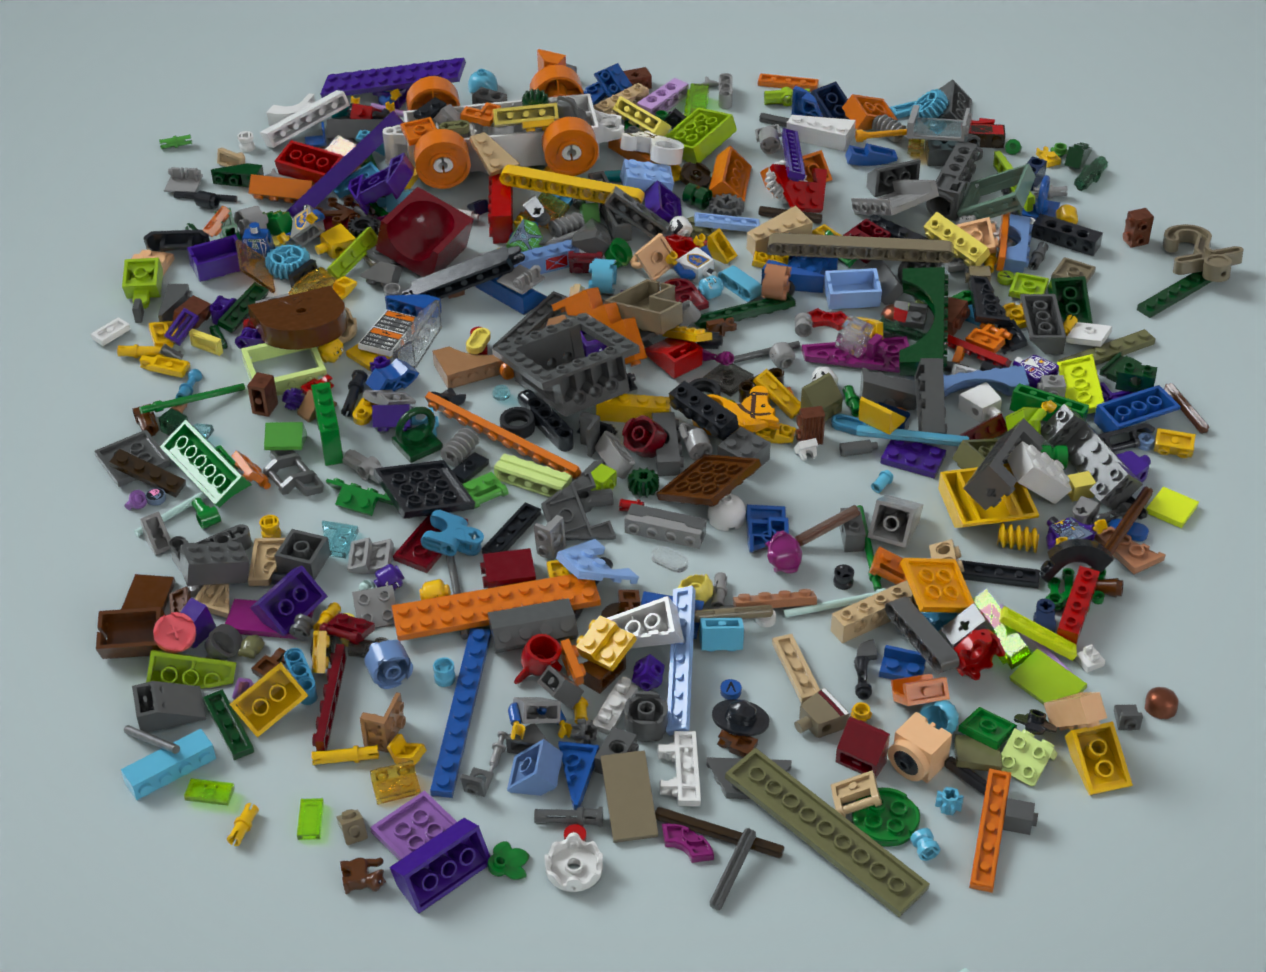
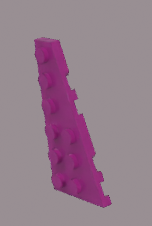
[802,336,910,373]

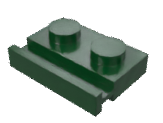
[1099,352,1142,383]

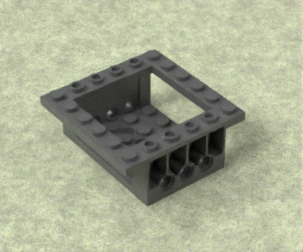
[492,313,640,417]

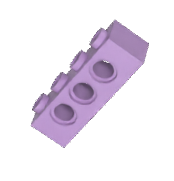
[637,78,689,116]

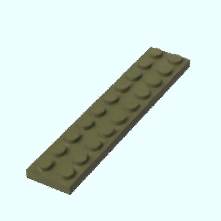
[725,747,930,917]

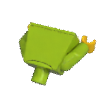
[1005,400,1057,435]

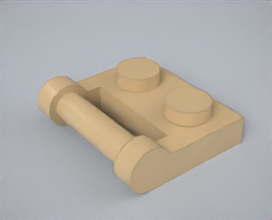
[831,770,882,817]

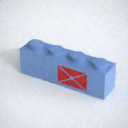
[514,239,580,274]

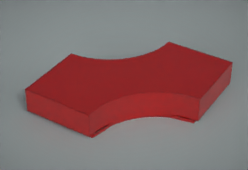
[807,308,852,331]

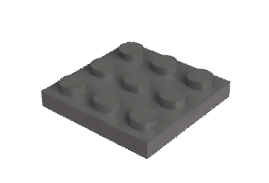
[94,430,171,487]

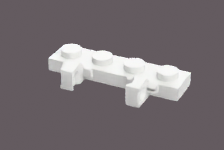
[658,731,701,806]

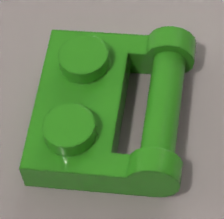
[462,472,509,509]

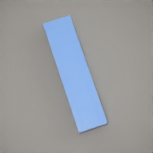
[694,212,760,232]

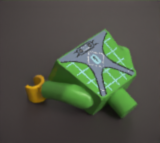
[497,216,543,252]

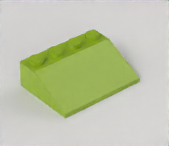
[664,107,737,164]

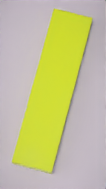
[999,606,1077,661]

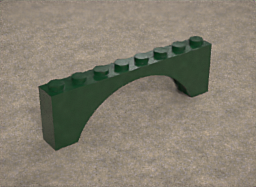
[899,267,949,376]

